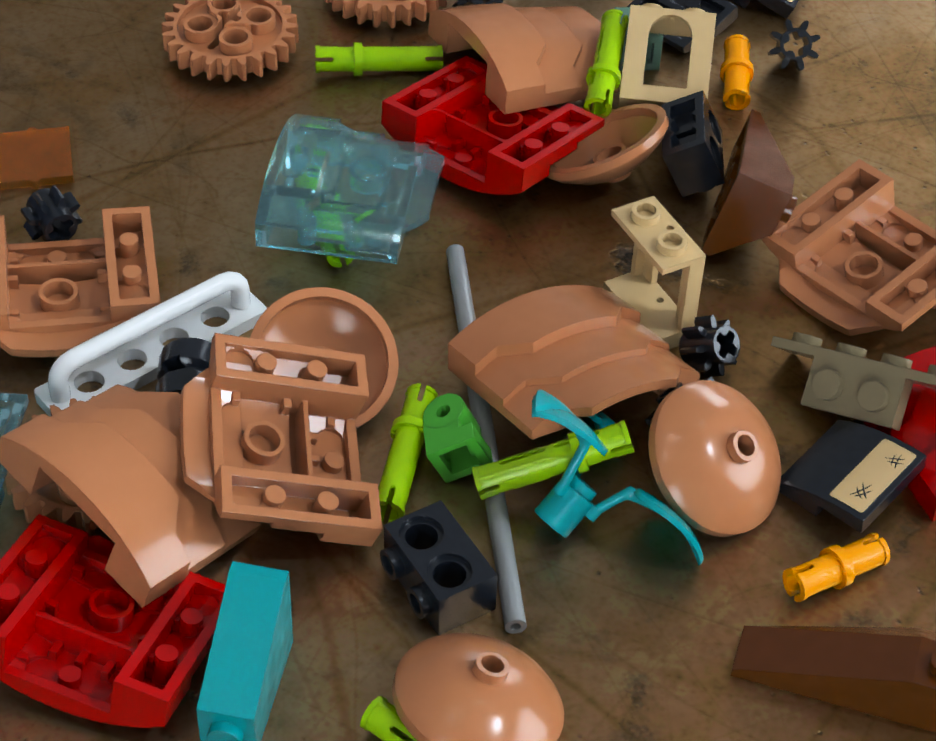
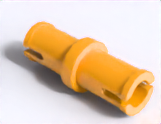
[720,34,754,110]
[782,532,890,602]

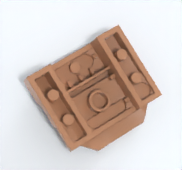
[428,3,619,114]
[762,159,936,336]
[0,206,161,358]
[448,285,700,440]
[180,333,383,547]
[0,384,261,608]

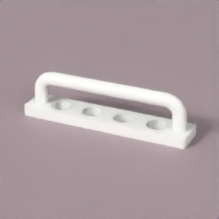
[34,271,267,416]

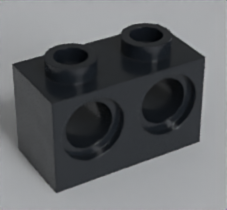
[662,90,725,197]
[380,500,498,635]

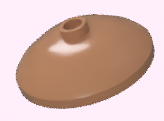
[547,103,669,185]
[250,287,399,429]
[648,380,781,537]
[392,633,564,741]

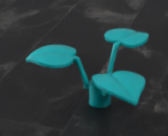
[532,389,704,566]

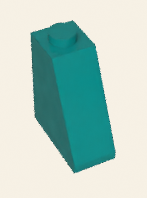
[196,561,293,741]

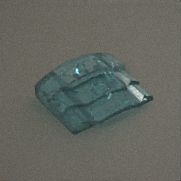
[255,113,445,264]

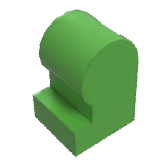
[423,393,493,483]

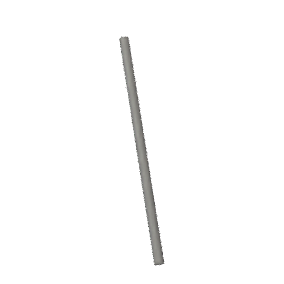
[446,244,527,634]

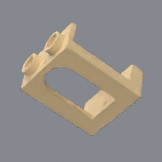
[618,3,717,108]
[603,196,706,349]

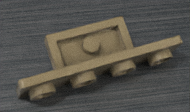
[771,332,936,431]

